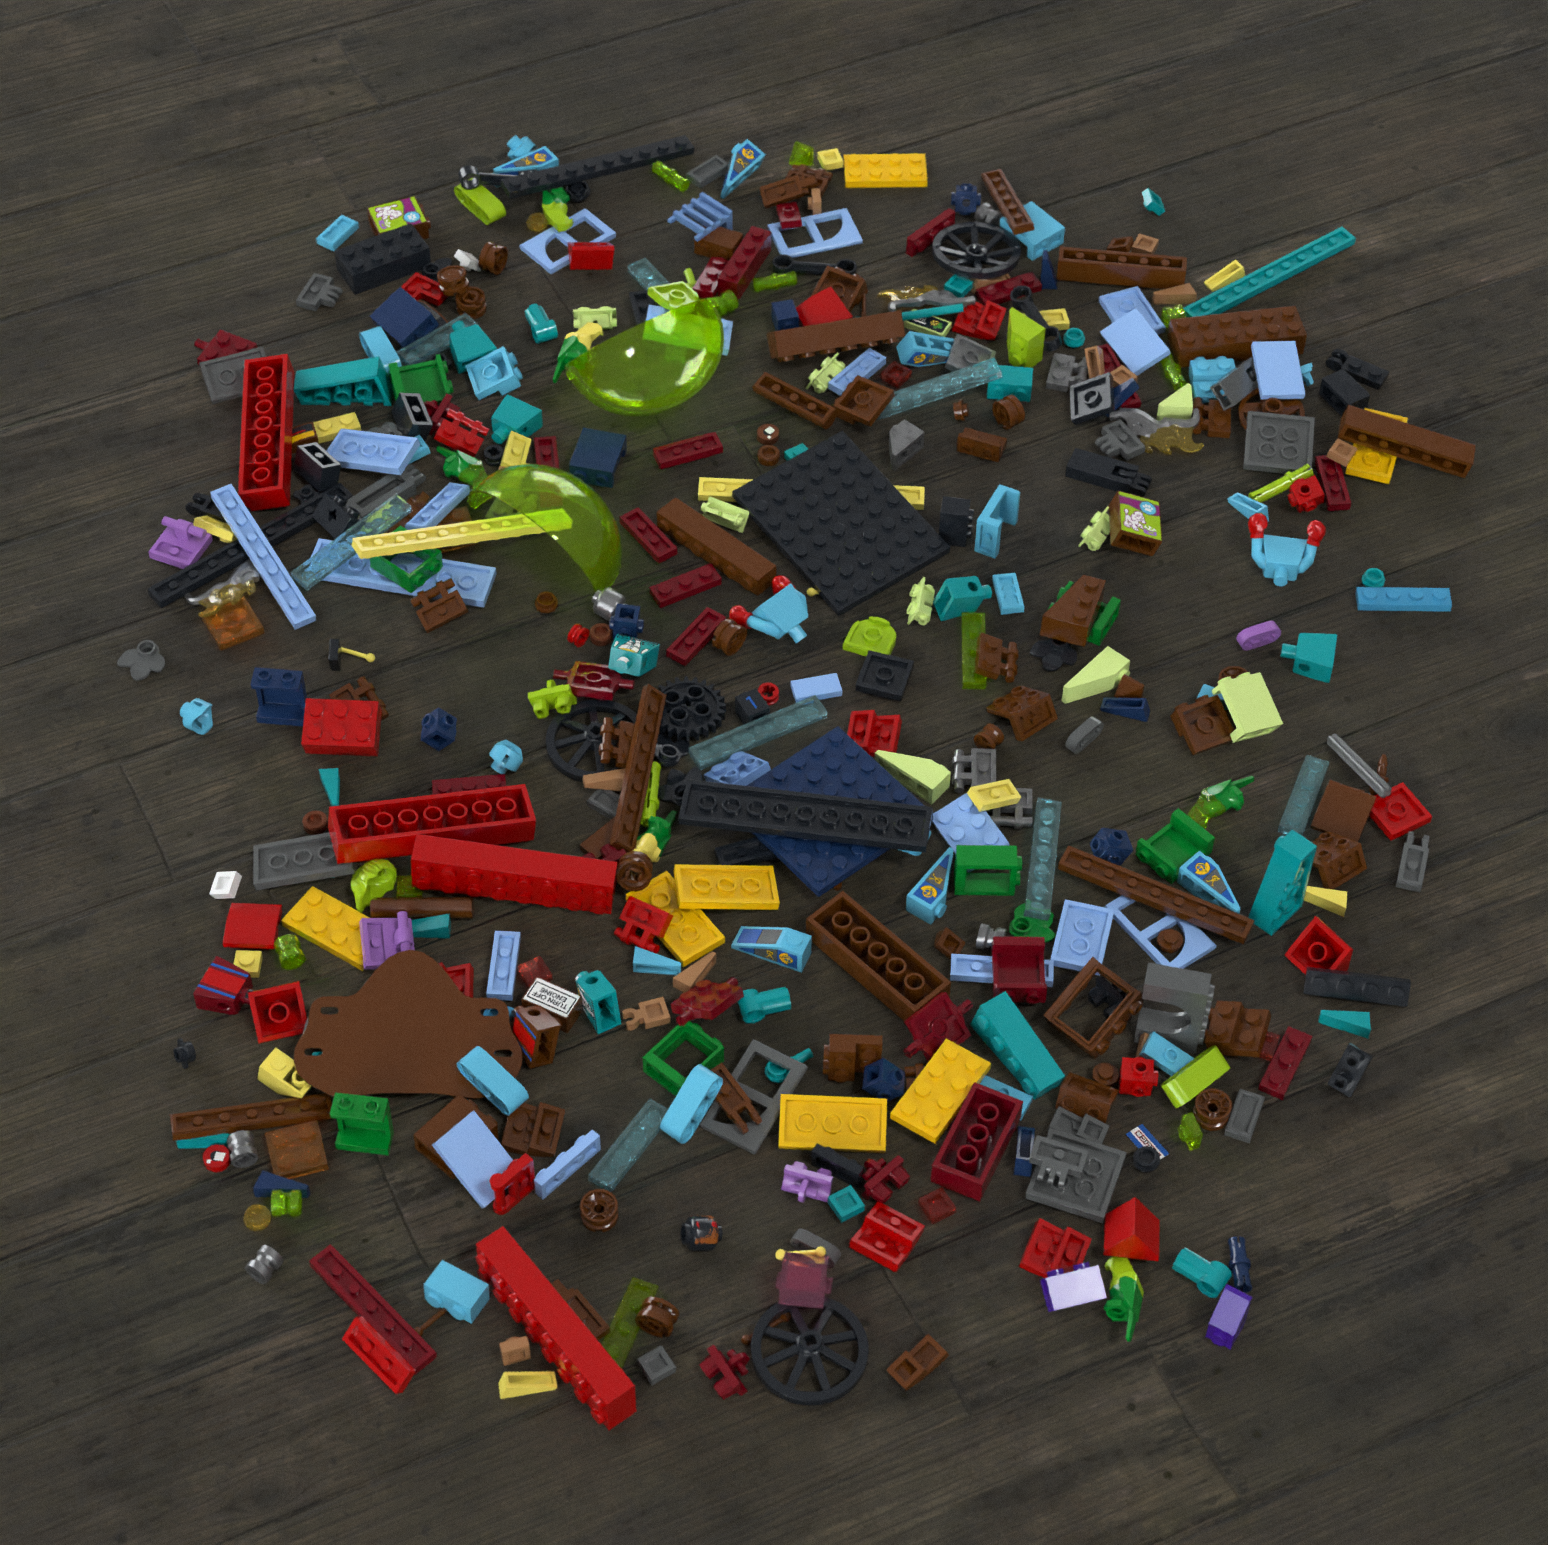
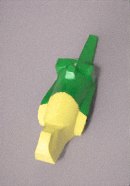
[552,322,603,383]
[633,810,677,863]

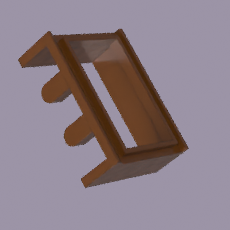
[1044,957,1144,1059]

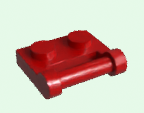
[490,1153,535,1215]

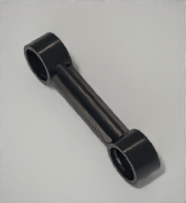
[458,165,534,195]
[773,254,857,278]
[1010,285,1062,351]

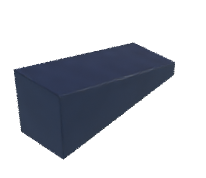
[1040,250,1057,289]
[1106,378,1140,417]
[1100,697,1150,722]
[1014,1126,1035,1177]
[253,1170,310,1198]

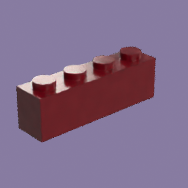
[718,226,771,303]

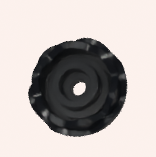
[565,181,591,203]

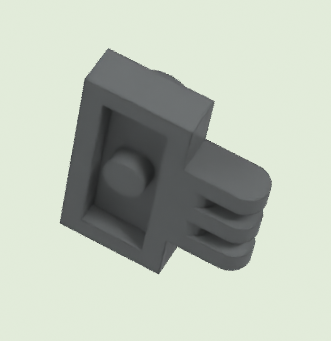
[296,273,343,311]
[1095,419,1146,461]
[1029,1135,1089,1188]

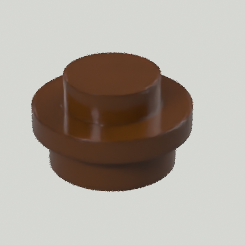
[953,399,969,422]
[535,591,558,613]
[1157,929,1183,953]
[1092,1063,1119,1087]

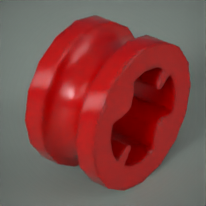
[567,624,590,647]
[758,683,779,705]

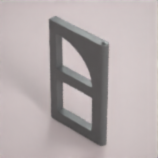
[700,1039,808,1155]

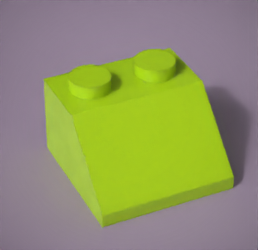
[1007,307,1045,368]

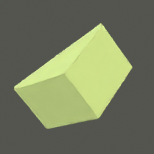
[1156,383,1193,421]

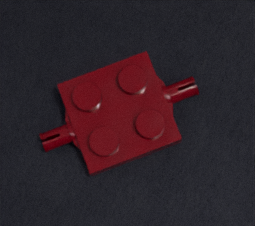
[194,329,258,365]
[553,661,635,700]
[671,977,744,1026]
[903,992,973,1062]

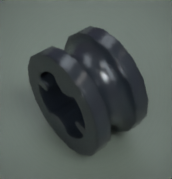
[484,445,504,467]

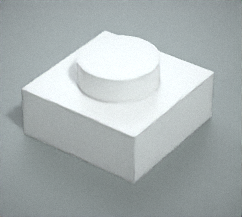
[454,249,481,272]
[209,871,242,899]

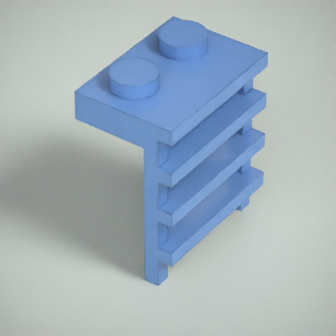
[667,192,733,242]

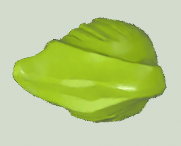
[350,859,397,913]

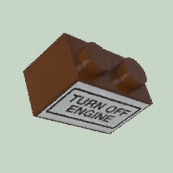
[521,977,583,1034]

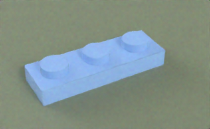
[828,348,886,396]
[486,931,521,1001]
[534,1130,601,1200]

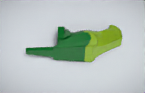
[542,187,574,232]
[1103,1256,1144,1342]

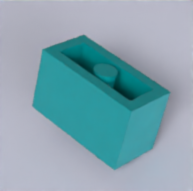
[987,364,1033,402]

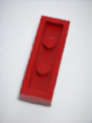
[342,1316,416,1394]

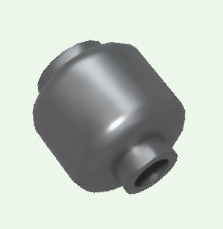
[591,587,627,622]

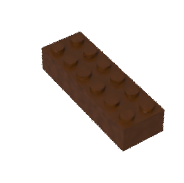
[1167,306,1307,368]
[767,310,905,362]
[806,891,951,1021]

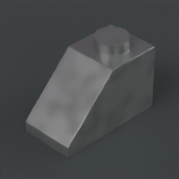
[889,419,925,471]

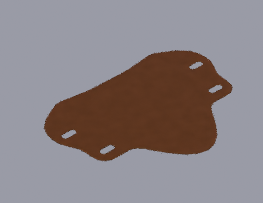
[294,950,522,1099]

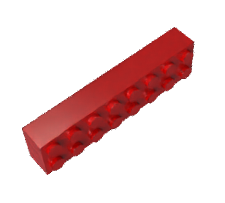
[238,354,294,511]
[328,784,536,864]
[411,834,617,914]
[475,1226,636,1430]

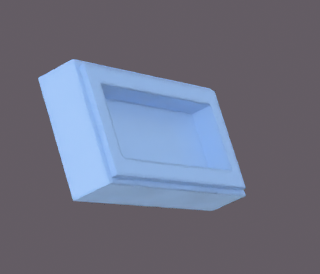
[790,673,842,704]

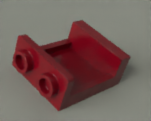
[991,936,1047,1004]

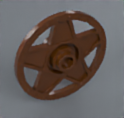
[1238,388,1305,430]

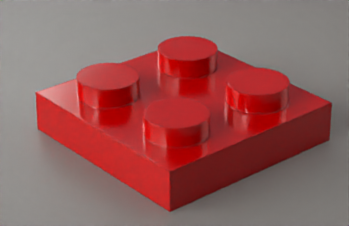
[1369,782,1432,841]

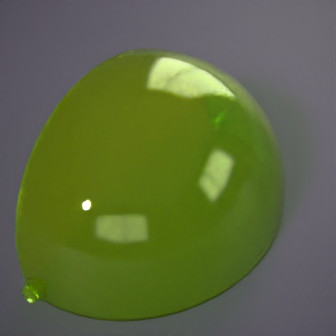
[565,297,724,417]
[467,464,622,593]

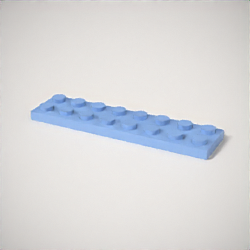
[305,538,497,608]

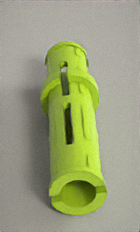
[1248,464,1314,503]
[640,761,661,828]

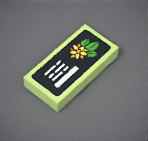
[904,309,952,337]

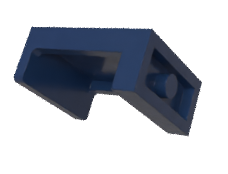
[370,287,439,354]
[569,428,627,488]
[250,667,307,726]

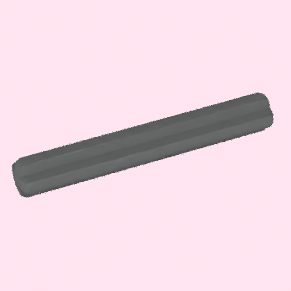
[1327,733,1392,798]

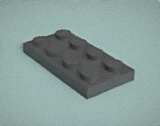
[253,833,355,890]

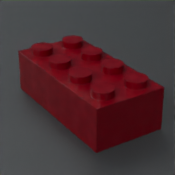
[931,1082,1023,1201]

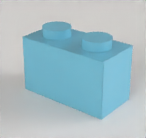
[424,1260,490,1324]

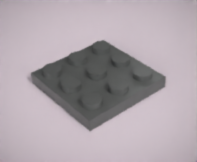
[1243,411,1315,474]
[1025,1128,1127,1223]

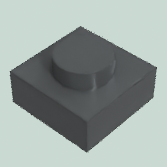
[637,1345,676,1385]

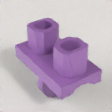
[781,1161,833,1203]

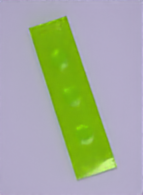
[961,612,986,689]
[602,1277,659,1369]

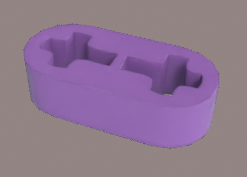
[1236,621,1281,651]

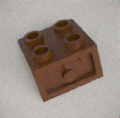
[986,686,1058,741]
[1312,832,1367,890]

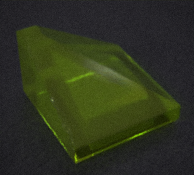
[789,141,814,165]

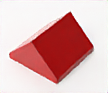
[568,242,614,270]
[1284,916,1353,975]
[248,981,307,1043]
[1103,1197,1160,1261]

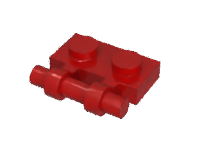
[434,409,490,458]
[614,896,674,954]

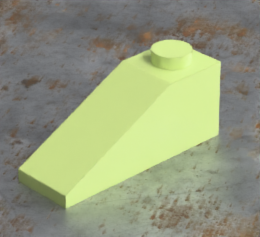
[1062,646,1130,704]
[875,750,951,805]

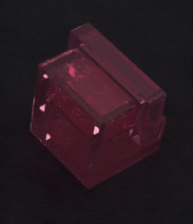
[776,1252,833,1309]

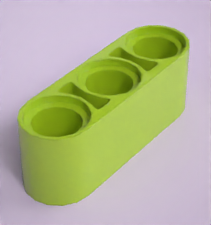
[454,178,506,225]
[1161,1045,1230,1108]

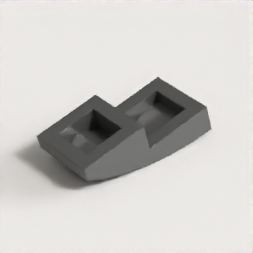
[1047,1106,1109,1144]

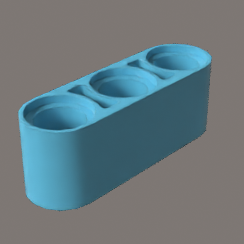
[359,326,402,376]
[457,1046,529,1116]
[660,1064,723,1144]

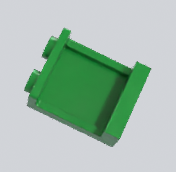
[388,354,454,404]
[1048,581,1121,646]
[1135,808,1215,884]
[330,1092,394,1156]

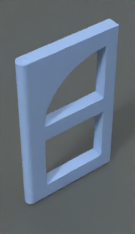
[519,208,616,274]
[768,208,863,258]
[1105,895,1216,969]

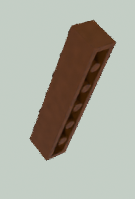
[1056,246,1187,289]
[1338,405,1476,478]
[657,497,776,596]

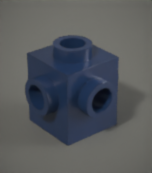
[951,183,981,215]
[609,604,644,640]
[421,707,457,751]
[1089,828,1133,865]
[862,1058,905,1101]

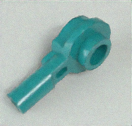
[765,1048,813,1083]

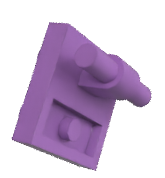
[149,516,213,569]
[359,911,415,970]

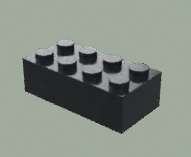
[334,223,431,295]

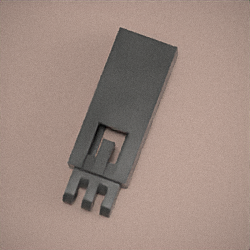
[1210,357,1258,411]
[347,464,426,520]

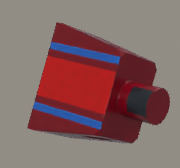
[193,956,256,1015]

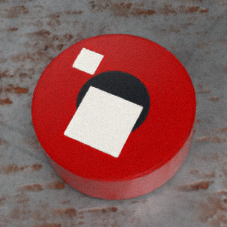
[203,1144,231,1172]

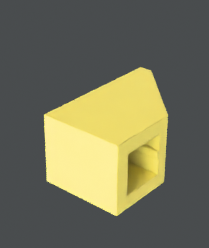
[257,1047,312,1098]

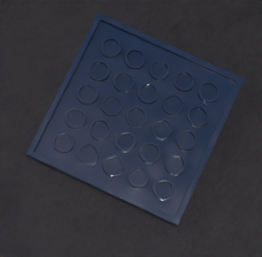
[747,726,933,897]

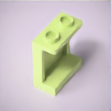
[1212,672,1283,743]

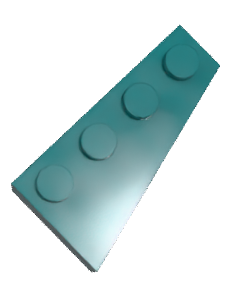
[293,357,393,406]
[1248,829,1317,936]
[970,991,1065,1100]

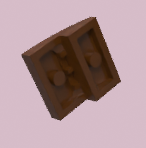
[1311,780,1376,842]
[500,1102,565,1157]

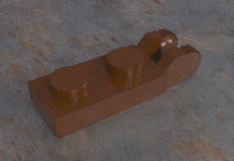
[711,1063,762,1134]

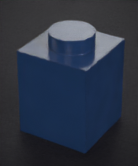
[771,299,799,331]

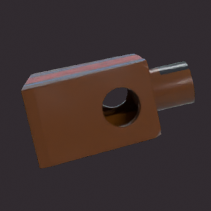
[511,1005,561,1069]

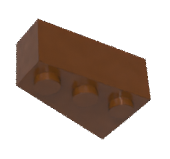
[1040,575,1106,647]

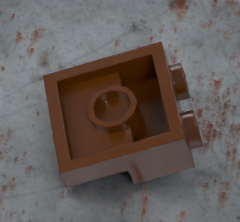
[811,265,867,313]
[833,375,895,427]
[1170,695,1234,756]
[1203,1001,1271,1057]
[823,1034,882,1082]

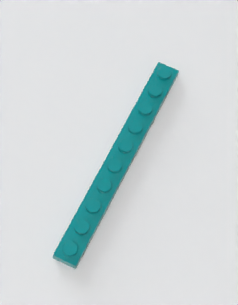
[1181,227,1356,318]

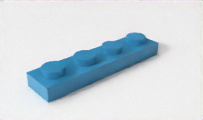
[1355,587,1452,612]

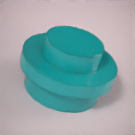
[1063,328,1085,348]
[1362,568,1385,587]

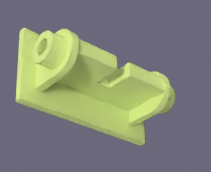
[573,306,617,330]
[806,352,845,393]
[700,496,749,533]
[1078,506,1110,551]
[907,577,935,625]

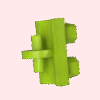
[528,680,577,719]

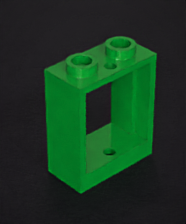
[370,525,443,593]
[954,845,1022,896]
[643,1021,724,1096]

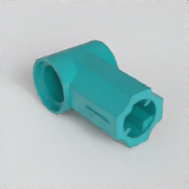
[525,303,558,344]
[737,987,791,1024]
[1172,1247,1232,1298]

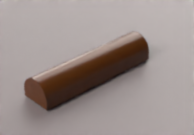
[752,372,837,430]
[370,897,474,919]

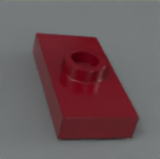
[776,202,802,229]

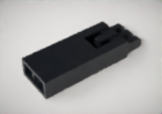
[1065,448,1152,497]

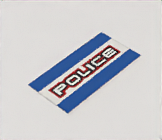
[1126,1124,1169,1159]

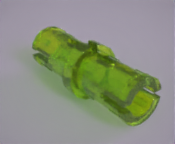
[652,161,690,192]
[753,271,797,292]
[1159,354,1187,391]

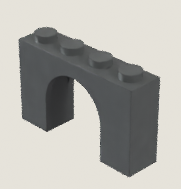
[1134,962,1215,1054]

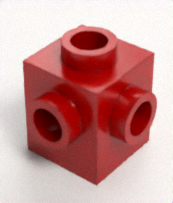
[1287,475,1325,513]
[1119,1057,1158,1097]

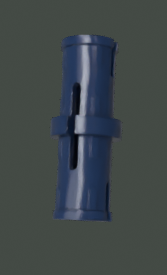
[1228,1236,1252,1293]

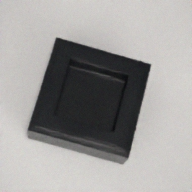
[328,639,342,671]

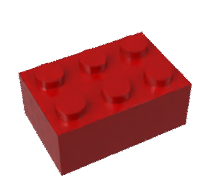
[301,698,382,756]

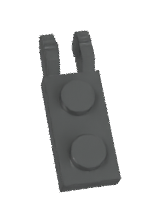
[1395,831,1430,893]

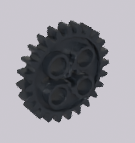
[658,676,726,742]

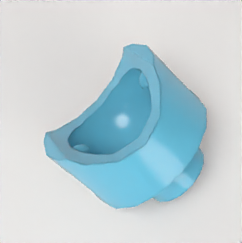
[507,135,537,160]
[180,698,213,735]
[489,740,523,774]

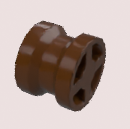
[974,723,1004,749]

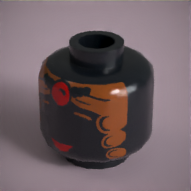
[680,1215,723,1251]

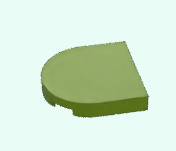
[647,281,699,312]
[843,617,896,656]

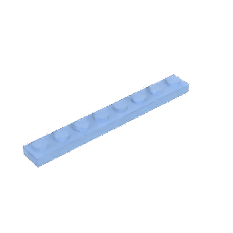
[210,484,316,630]

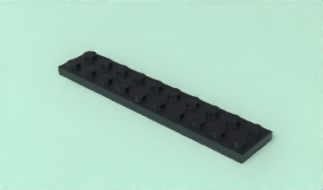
[678,779,933,853]

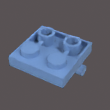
[704,751,771,786]

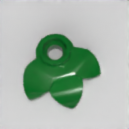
[1009,902,1056,943]

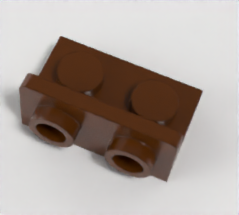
[956,427,1007,463]
[1055,1072,1119,1124]

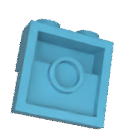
[466,346,523,400]
[1188,356,1235,403]

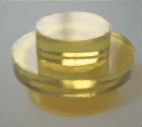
[527,213,548,232]
[243,1204,271,1231]

